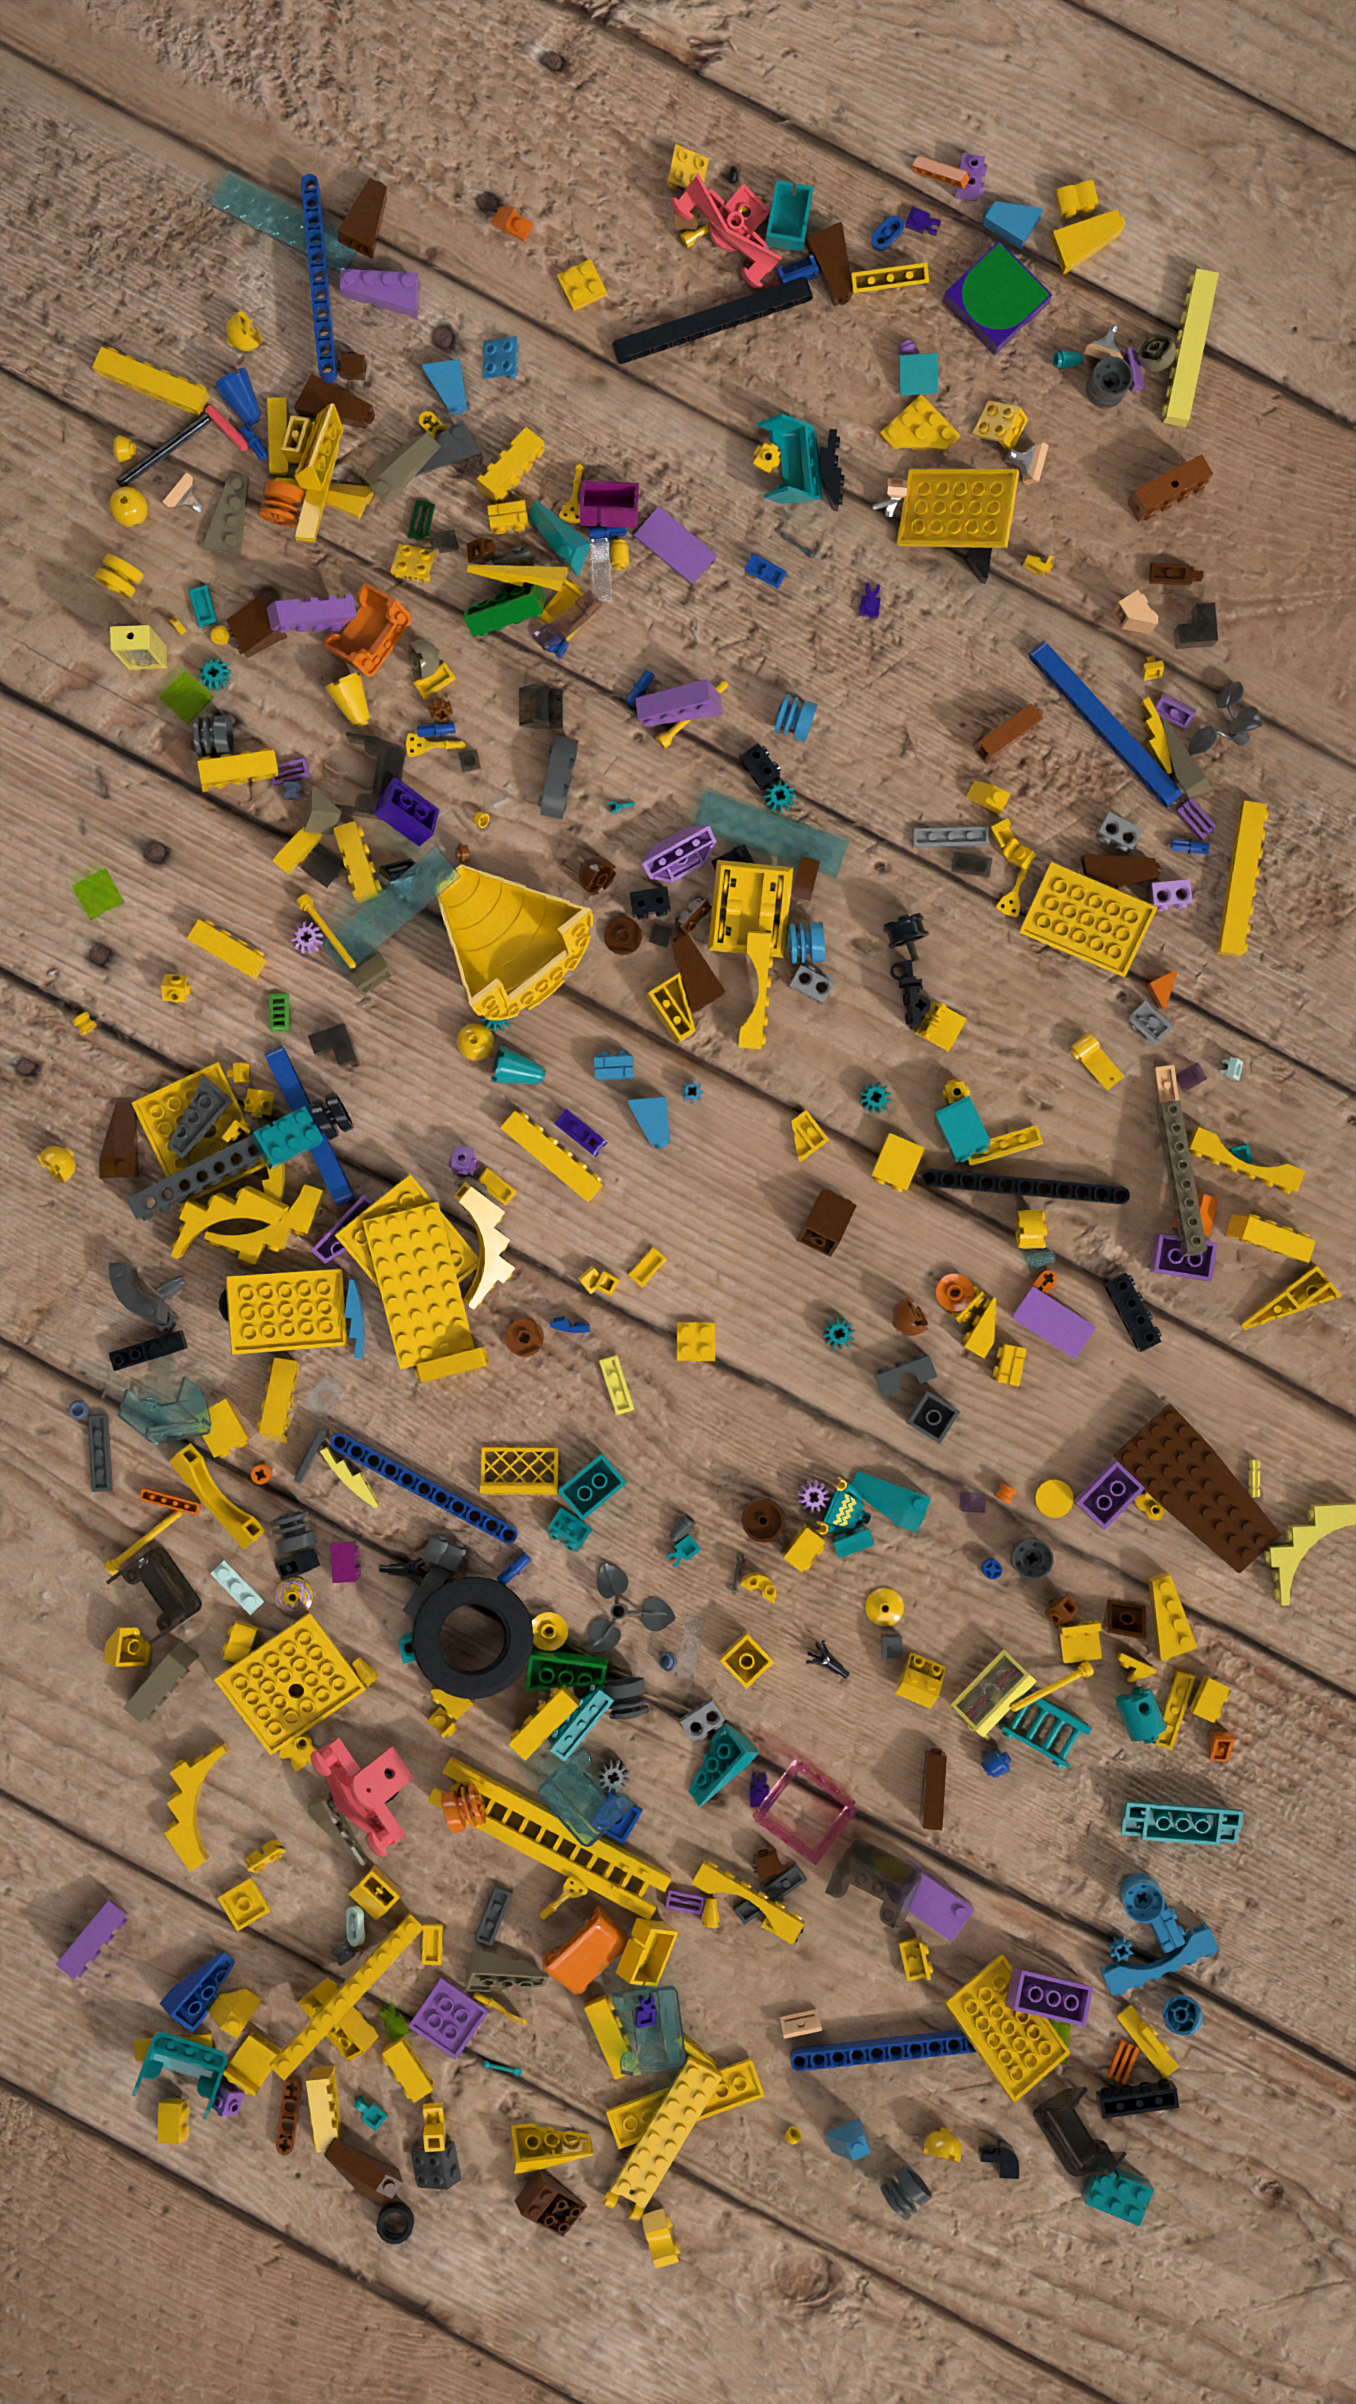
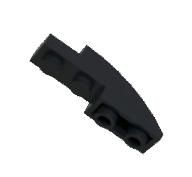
[819,429,845,512]
[108,1330,188,1371]

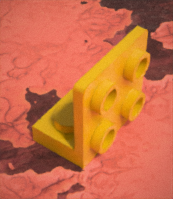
[973,401,1028,452]
[1058,1620,1102,1663]

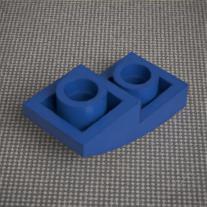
[550,1316,591,1333]

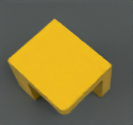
[989,818,1015,850]

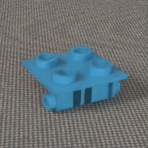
[483,336,519,380]

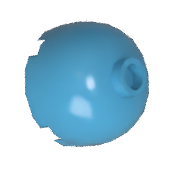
[1162,1994,1203,2036]

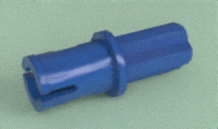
[239,424,269,460]
[589,526,627,540]
[625,670,655,707]
[417,721,456,737]
[1170,839,1210,855]
[497,1552,532,1585]

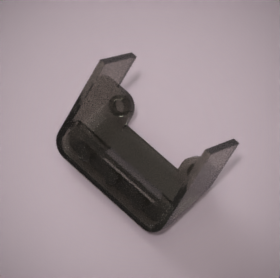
[335,732,406,820]
[106,1546,202,1645]
[1033,2087,1127,2177]

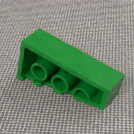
[464,583,546,637]
[525,1648,608,1692]

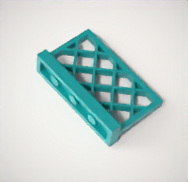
[548,1684,614,1762]

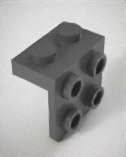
[492,545,534,593]
[411,2141,462,2190]

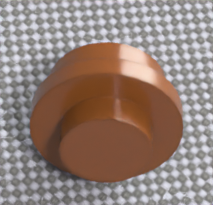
[455,843,469,863]

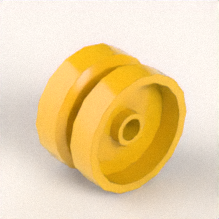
[94,553,144,600]

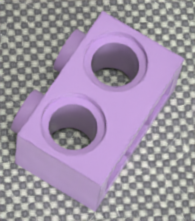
[1148,879,1192,911]

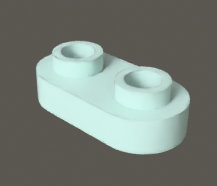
[346,1906,366,1947]

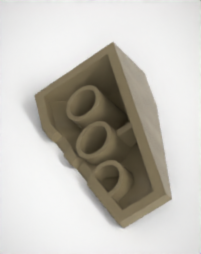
[365,432,441,502]
[1163,719,1212,797]
[307,1792,368,1865]
[465,1950,549,1992]

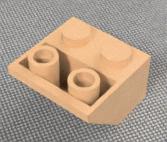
[1112,590,1159,634]

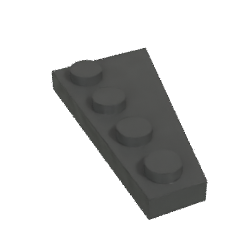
[414,420,483,477]
[168,1075,234,1159]

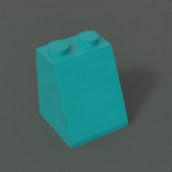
[935,1096,990,1162]

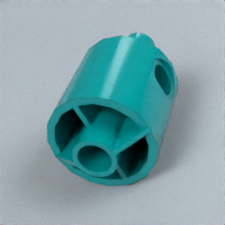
[1115,1686,1167,1744]

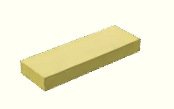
[599,1355,634,1415]

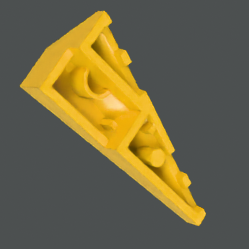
[274,477,374,520]
[467,565,569,591]
[1240,1264,1342,1330]

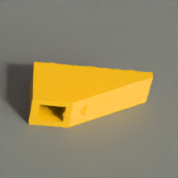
[962,1297,996,1359]

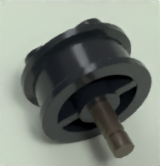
[883,913,929,962]

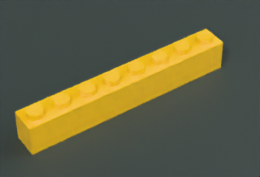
[1216,800,1269,957]

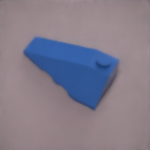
[159,1951,235,2032]

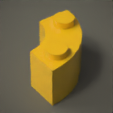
[642,2208,680,2268]

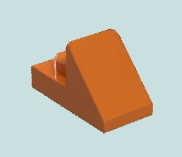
[491,206,533,242]

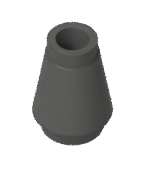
[156,1275,186,1300]
[669,1513,696,1543]

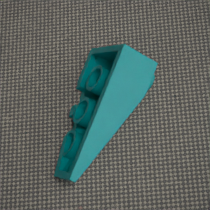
[528,500,591,575]
[852,1470,931,1533]
[688,1723,759,1806]

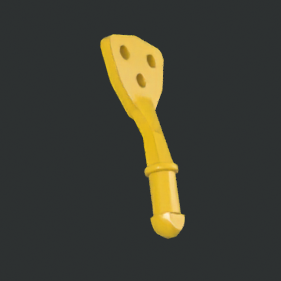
[559,464,584,523]
[406,733,466,758]
[996,863,1032,917]
[540,1875,588,1919]
[473,1992,527,2027]

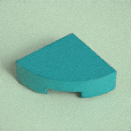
[1228,1144,1253,1163]

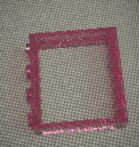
[753,1760,858,1866]

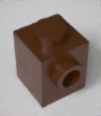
[337,352,367,381]
[751,1849,782,1878]

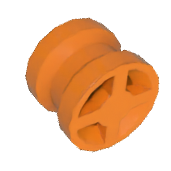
[251,1464,273,1484]
[994,1482,1018,1505]

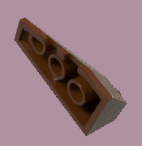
[99,1101,139,1179]
[324,2138,403,2205]

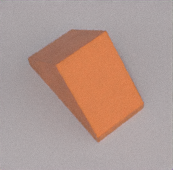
[1146,971,1177,1010]
[1209,1731,1235,1761]

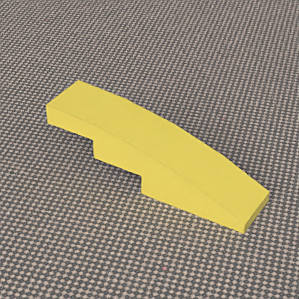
[320,1446,381,1508]

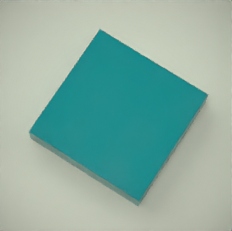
[899,352,938,396]

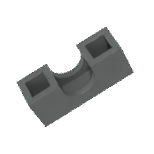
[874,1353,937,1397]

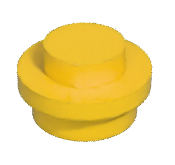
[211,626,230,645]

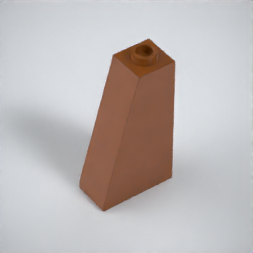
[975,704,1043,764]

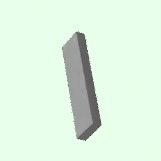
[912,826,990,848]

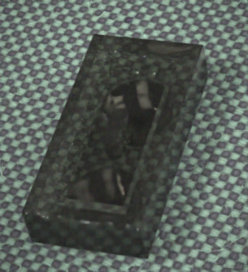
[951,851,993,878]

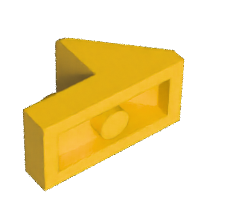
[1116,1650,1157,1683]

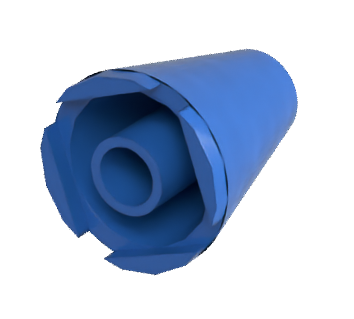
[213,367,261,426]

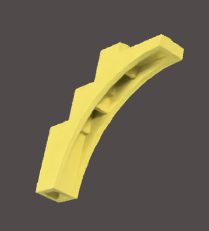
[1263,1502,1356,1606]

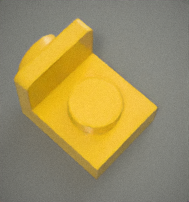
[1022,554,1054,578]
[1002,838,1036,870]
[222,1119,254,1143]
[427,1706,458,1738]

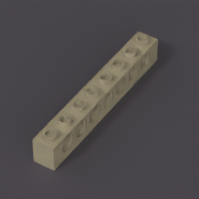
[1156,1100,1207,1257]

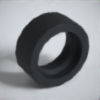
[376,2202,414,2245]

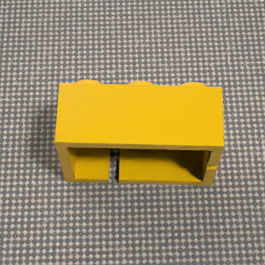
[616,1918,678,1987]

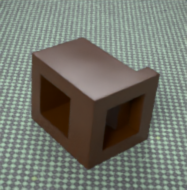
[467,537,496,565]

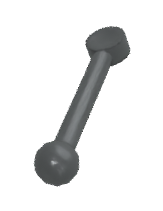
[780,532,815,558]
[732,1554,744,1594]

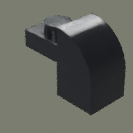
[978,2140,1019,2179]

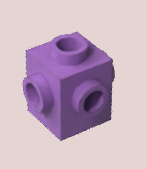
[449,1146,478,1177]
[212,2084,244,2118]

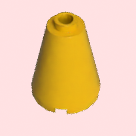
[325,672,370,728]

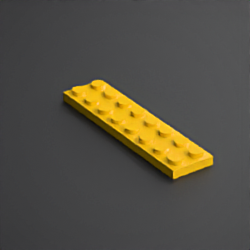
[606,2057,765,2149]

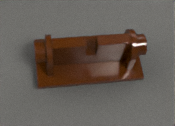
[674,895,712,935]

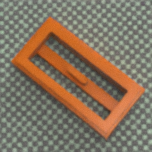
[1106,2039,1140,2084]

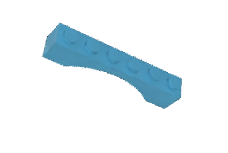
[1100,1923,1219,1996]

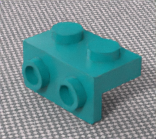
[832,1526,874,1558]

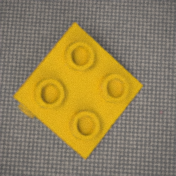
[668,144,709,189]
[390,544,436,583]
[915,1001,967,1052]

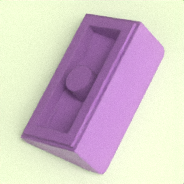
[1124,347,1145,392]
[1155,692,1196,730]

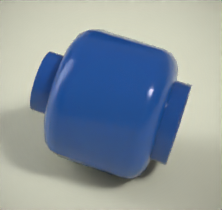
[981,1749,1012,1778]

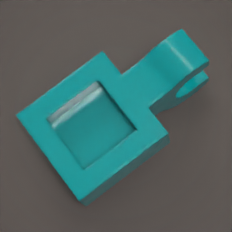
[354,2095,388,2131]

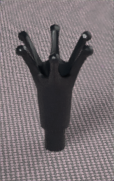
[379,1557,425,1586]
[806,1640,850,1679]

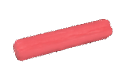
[205,404,248,451]

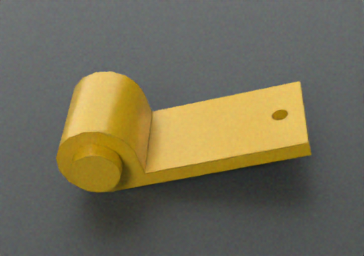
[1069,1032,1125,1091]

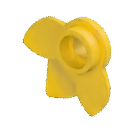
[1134,1491,1166,1521]
[279,1733,317,1771]

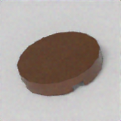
[604,917,642,956]

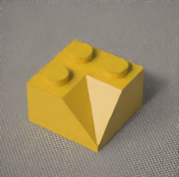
[782,1524,826,1572]
[719,1631,774,1689]

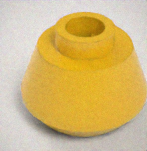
[113,435,136,462]

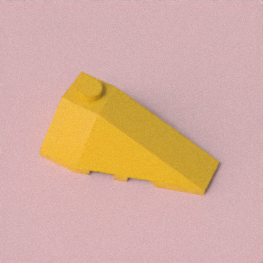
[511,2123,593,2174]

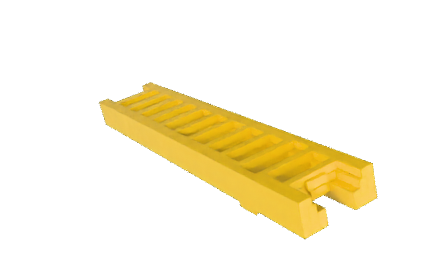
[427,1756,672,1921]

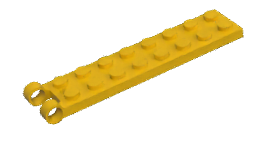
[603,2056,723,2222]

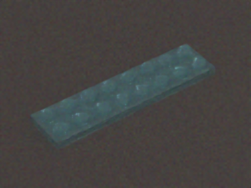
[210,170,357,274]
[693,791,849,878]
[322,846,461,974]

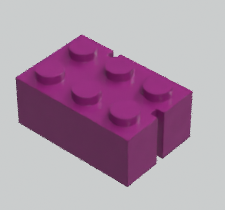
[580,480,639,528]

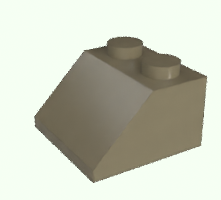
[348,953,395,996]

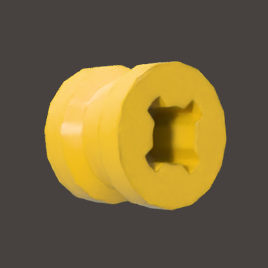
[72,1012,97,1036]

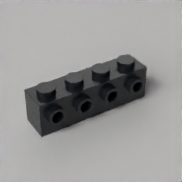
[1103,1273,1162,1352]
[1095,2079,1180,2119]

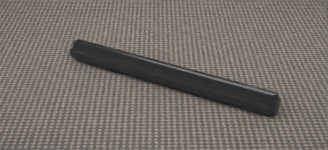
[116,413,212,487]

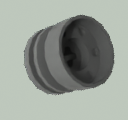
[1086,356,1133,409]
[192,715,234,758]
[269,1511,317,1554]
[1010,1537,1054,1580]
[604,1677,649,1720]
[880,2164,932,2220]

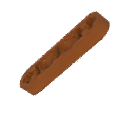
[276,2076,302,2155]

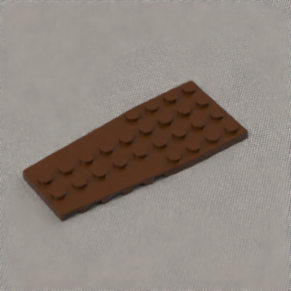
[1113,1403,1281,1573]

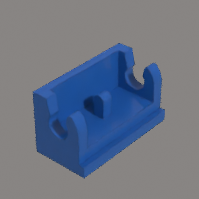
[775,254,819,285]
[744,554,788,589]

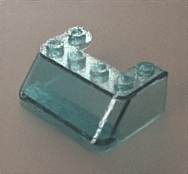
[538,1746,635,1847]
[612,1985,686,2076]

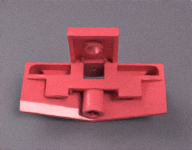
[671,173,782,290]
[310,1738,414,1857]

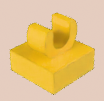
[1142,656,1164,681]
[227,1063,251,1083]

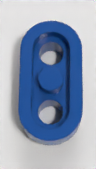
[871,216,904,251]

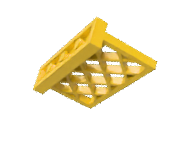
[480,1447,559,1495]

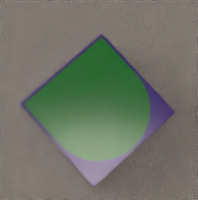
[942,240,1052,356]

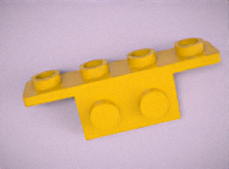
[1116,2005,1179,2078]

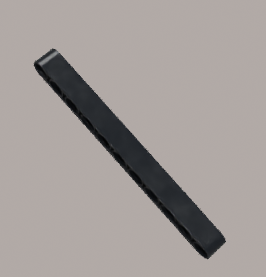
[612,278,813,364]
[919,1169,1130,1205]

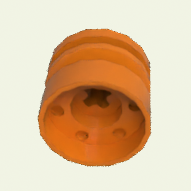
[258,480,305,527]
[441,1783,486,1834]

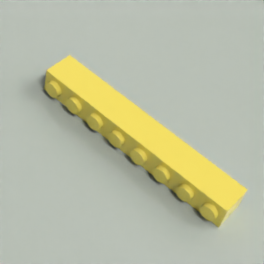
[1161,268,1219,427]

